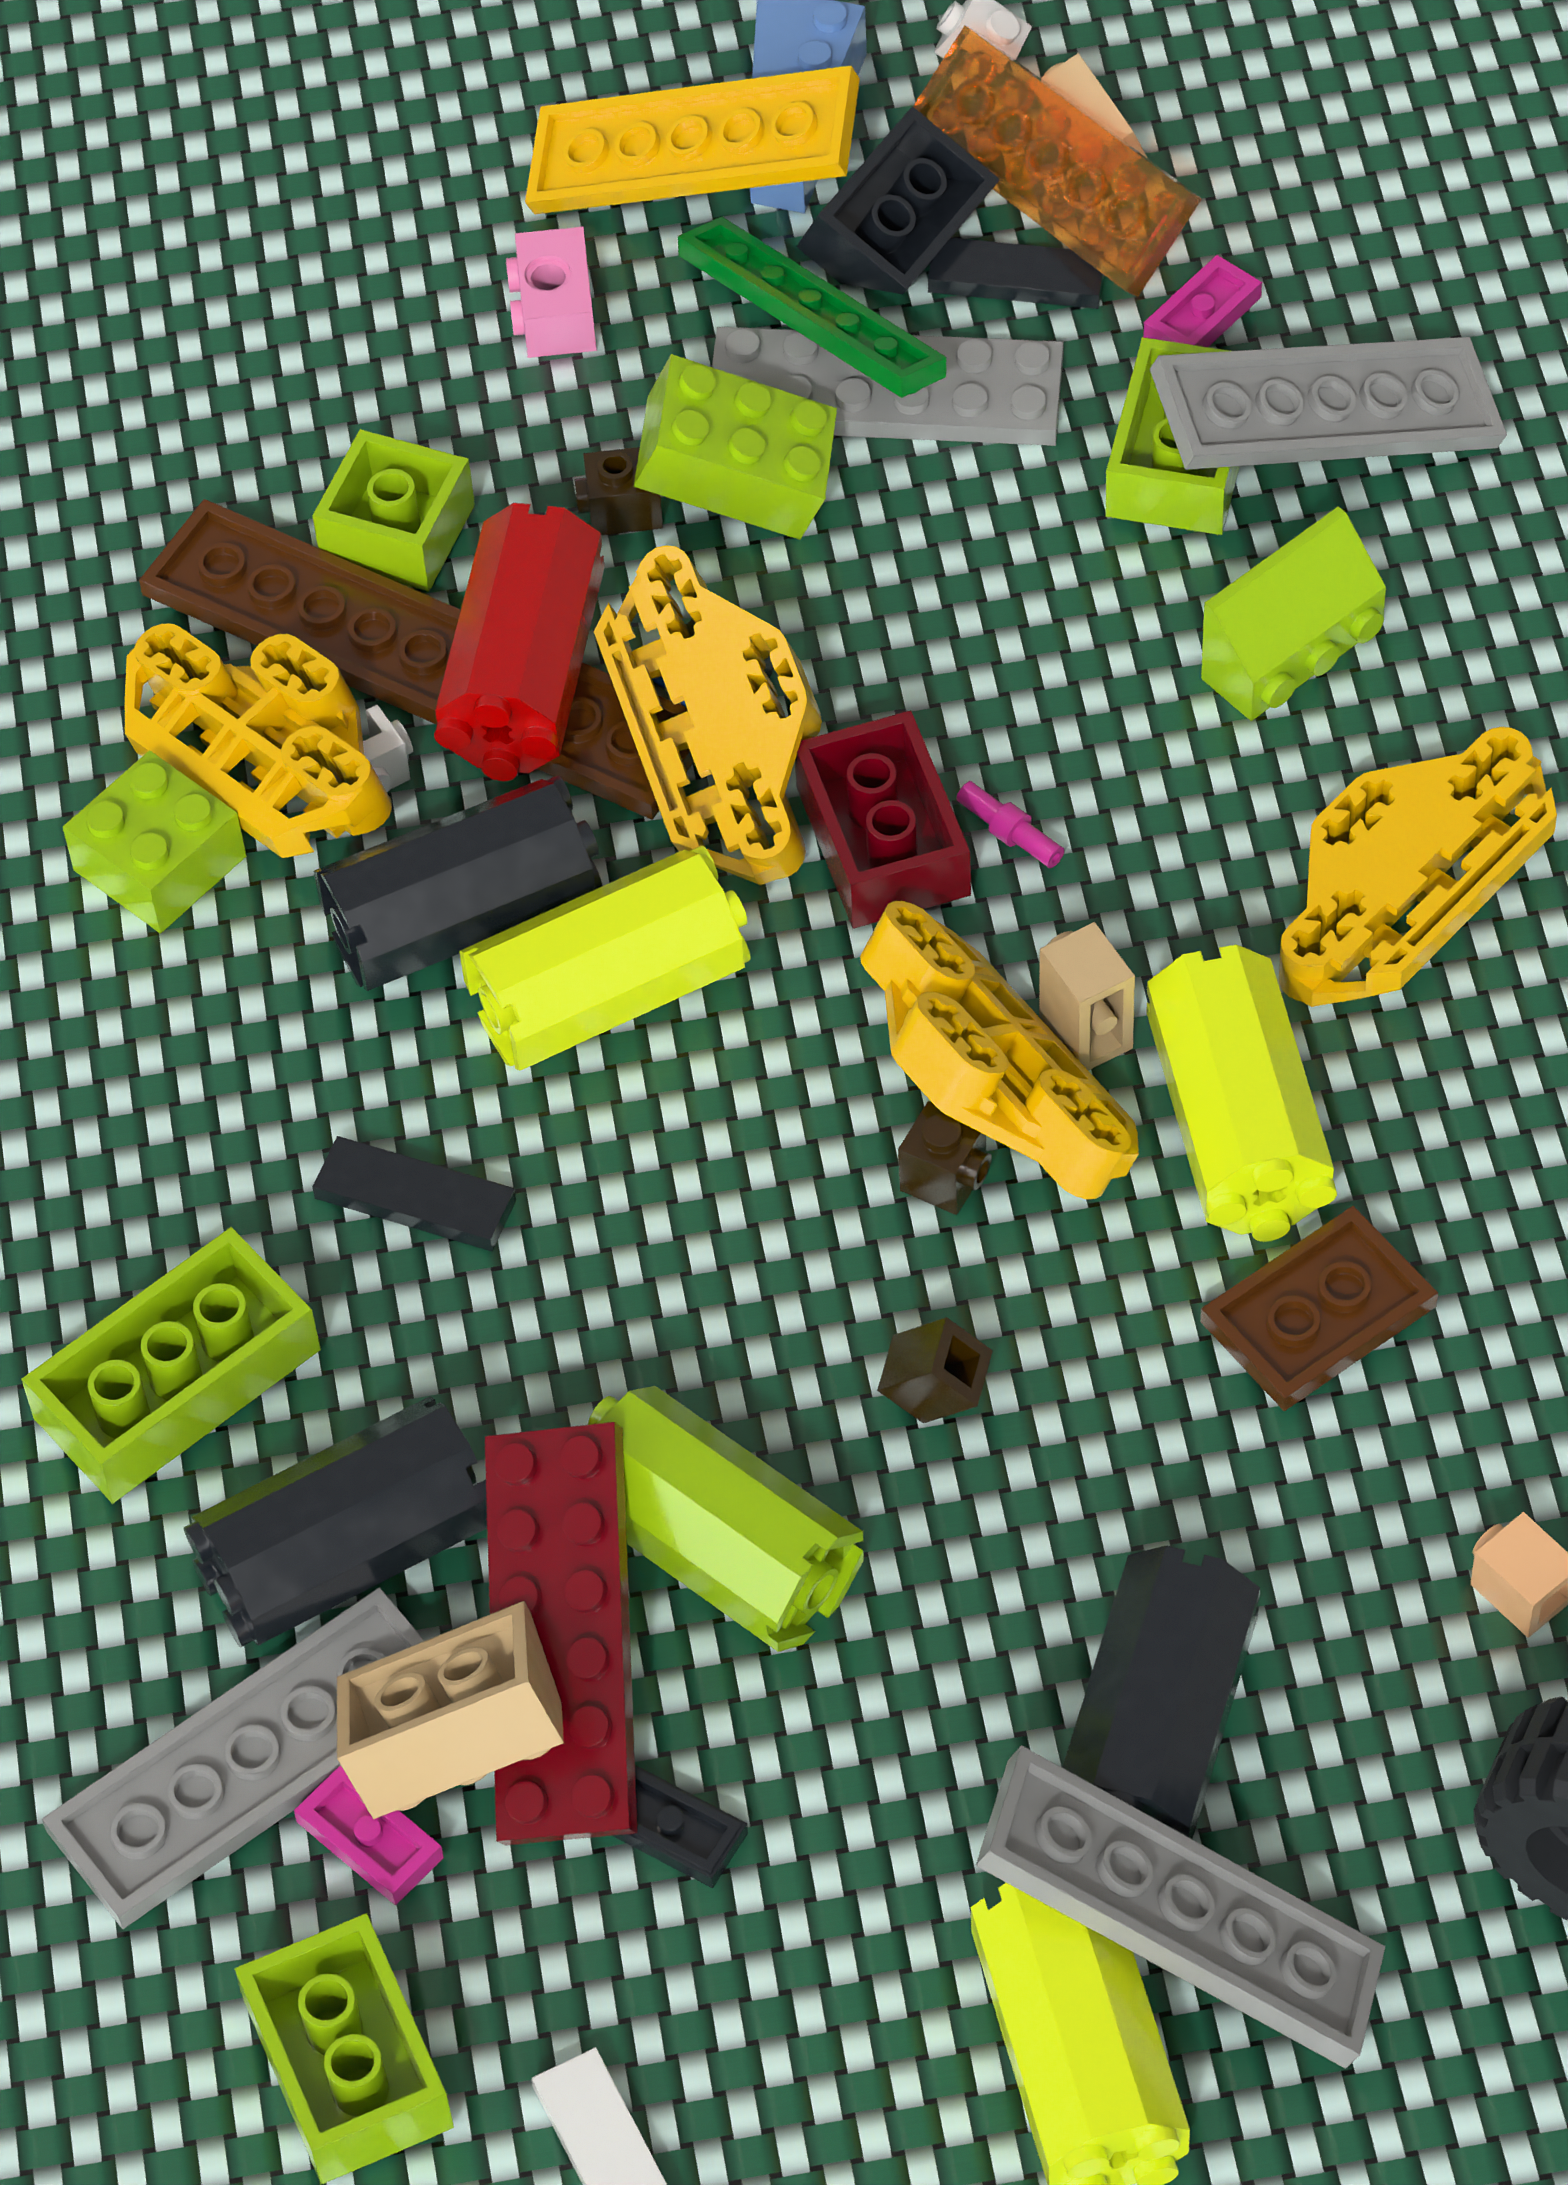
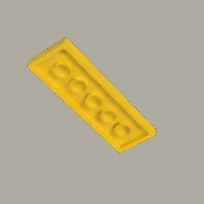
[525,66,860,215]

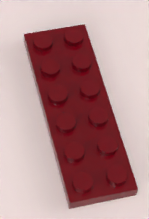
[485,1422,637,1845]

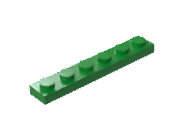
[678,216,946,398]

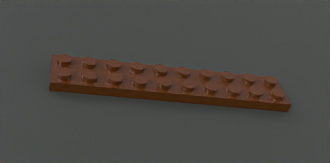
[139,499,694,820]

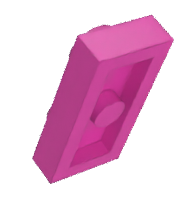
[1143,255,1262,347]
[294,1765,444,1906]

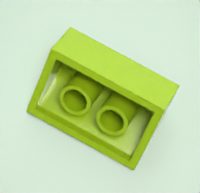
[1201,507,1386,721]

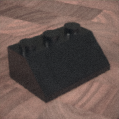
[796,106,1000,295]

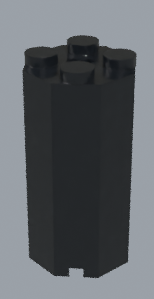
[313,775,603,991]
[183,1396,487,1648]
[1062,1545,1260,1840]

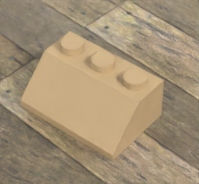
[337,1601,564,1819]

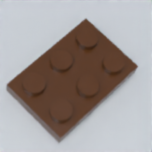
[1200,1206,1438,1411]

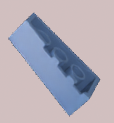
[750,0,867,213]

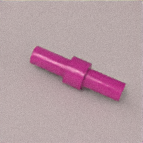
[956,781,1064,868]

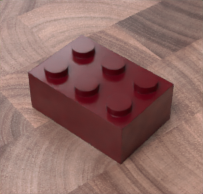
[795,710,971,929]

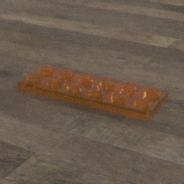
[913,25,1202,297]

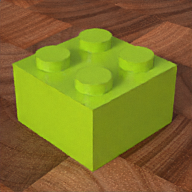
[312,429,475,591]
[63,750,246,934]

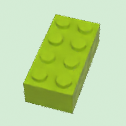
[21,1227,321,1504]

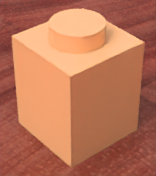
[1470,1512,1568,1638]

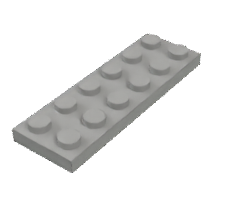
[712,327,1063,446]
[1150,337,1507,470]
[42,1587,424,1929]
[975,1745,1385,2069]

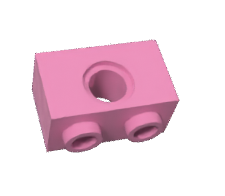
[506,227,597,358]

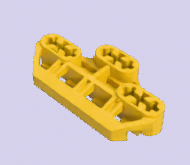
[594,545,822,885]
[125,623,392,858]
[1278,727,1557,1007]
[860,901,1139,1199]

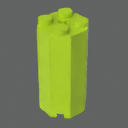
[588,1386,864,1652]

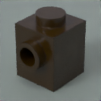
[574,447,663,536]
[898,1101,992,1215]
[877,1317,993,1424]

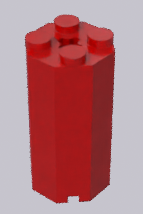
[434,503,605,781]

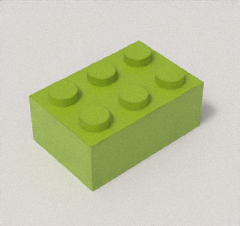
[1106,337,1240,535]
[634,354,837,540]
[234,1913,454,2185]

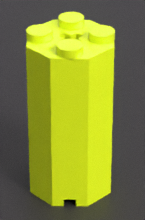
[459,846,750,1071]
[1146,944,1337,1242]
[971,1883,1190,2185]

